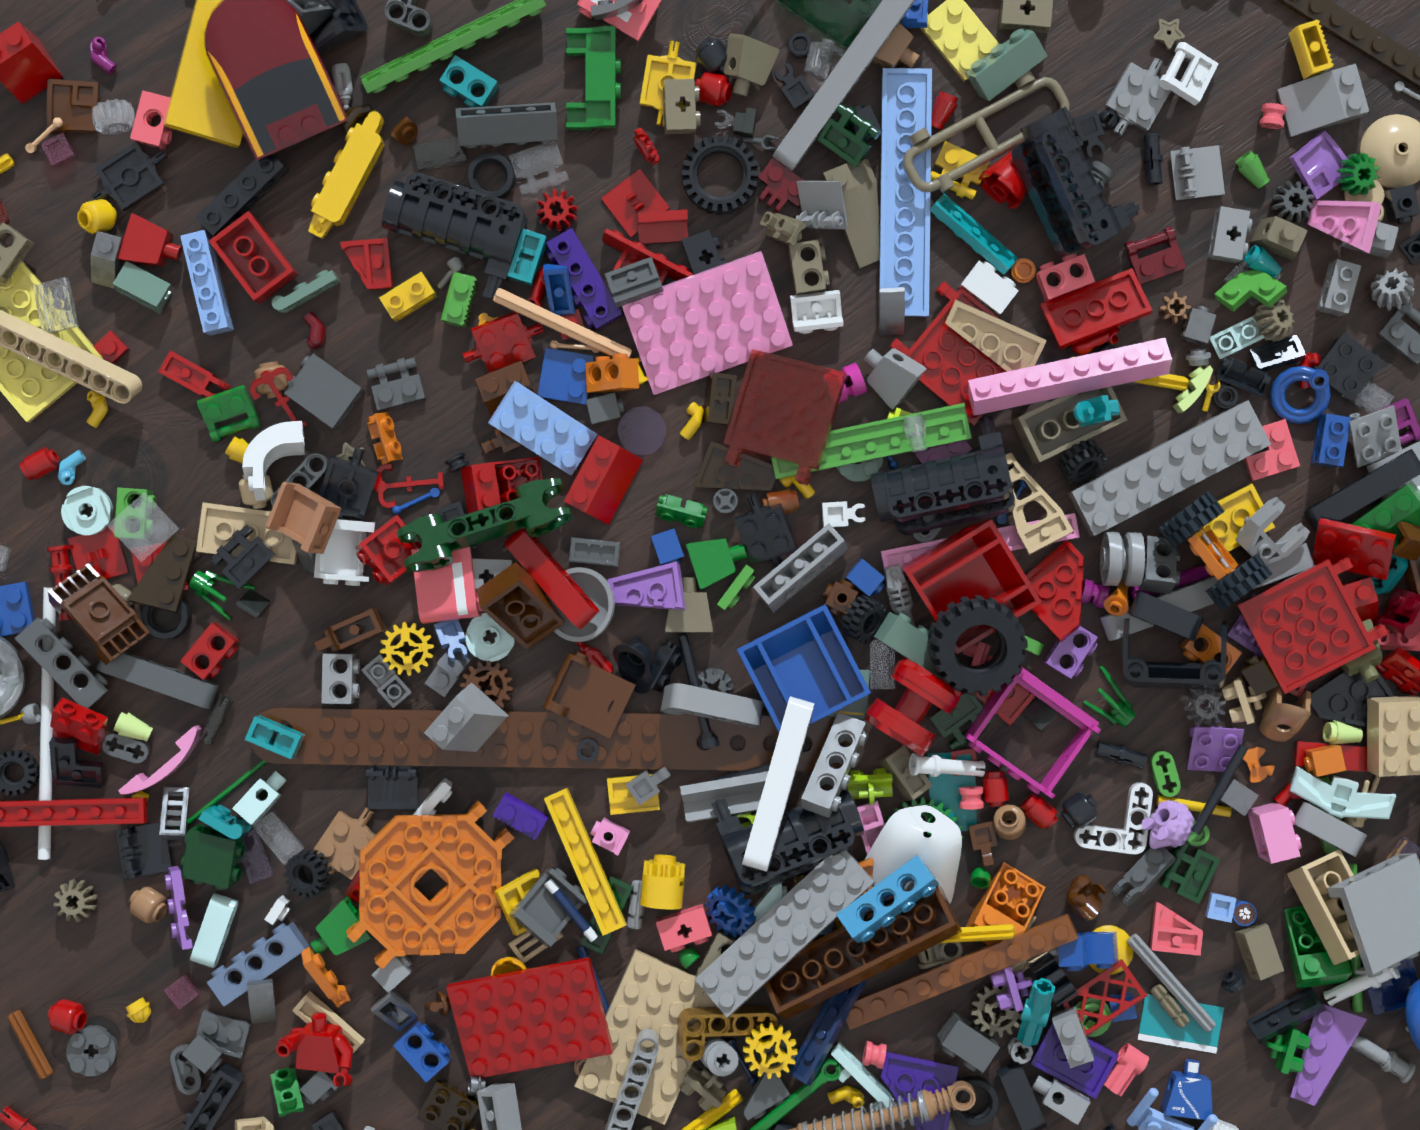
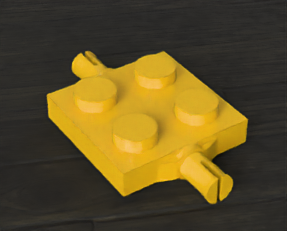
[640,41,696,127]

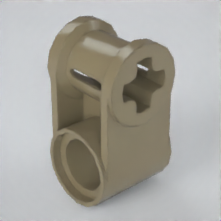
[918,942,962,969]

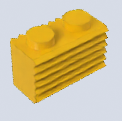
[1288,20,1334,80]

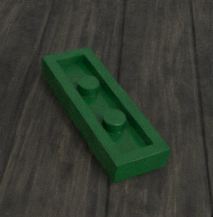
[580,876,634,955]

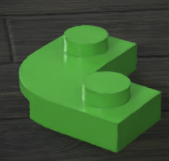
[1215,270,1287,312]

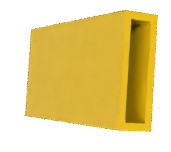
[163,0,243,148]

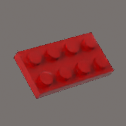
[1040,268,1152,350]

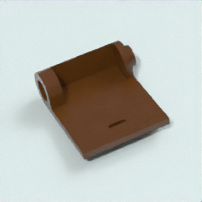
[543,651,636,739]

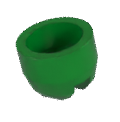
[970,867,991,889]
[679,948,700,969]

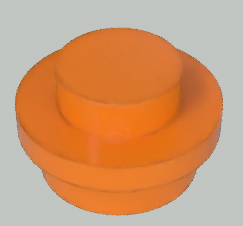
[1011,258,1036,283]

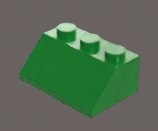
[1350,480,1420,549]

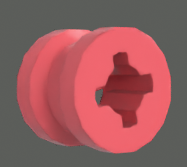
[1259,103,1287,129]
[959,786,984,810]
[862,1041,887,1069]

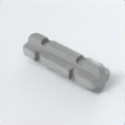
[627,880,644,929]

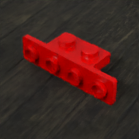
[602,229,693,284]

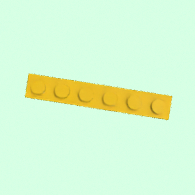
[544,788,627,936]

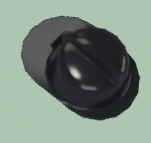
[613,637,654,694]

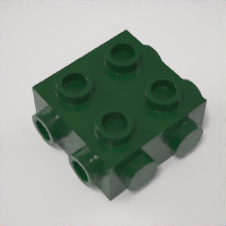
[181,824,246,890]

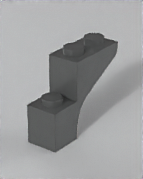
[744,1027,796,1121]

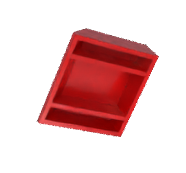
[902,518,1042,655]

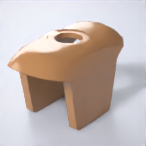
[1259,686,1311,742]

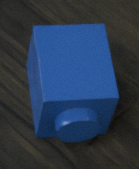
[651,528,684,564]
[845,559,885,596]

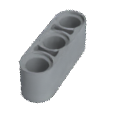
[1295,801,1367,857]

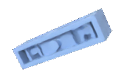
[180,230,234,336]

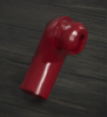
[303,311,326,349]

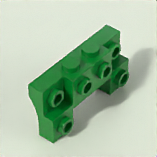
[566,26,621,130]

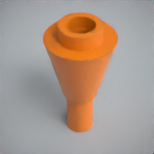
[1104,579,1129,616]

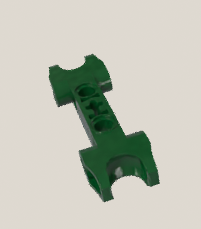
[396,478,573,572]

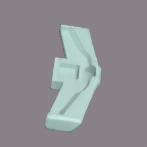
[1290,766,1396,819]

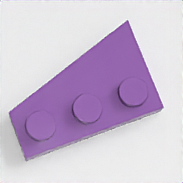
[608,562,686,611]
[164,866,193,950]

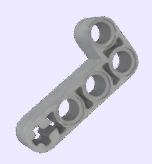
[661,683,763,728]

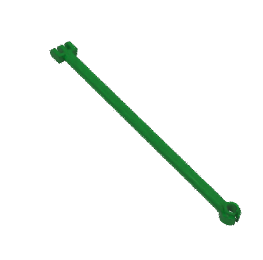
[749,1059,841,1130]

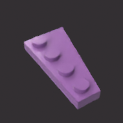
[1290,1003,1368,1106]

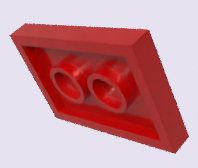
[1312,518,1396,580]

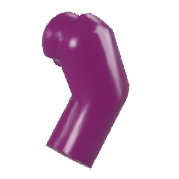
[90,36,117,74]

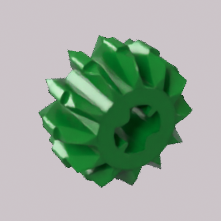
[1336,153,1380,196]

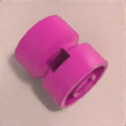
[823,363,867,405]

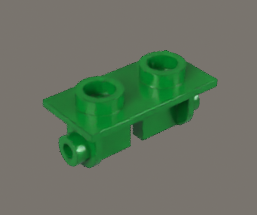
[655,494,708,528]

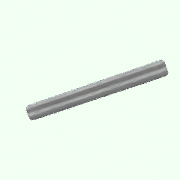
[1127,934,1216,1032]

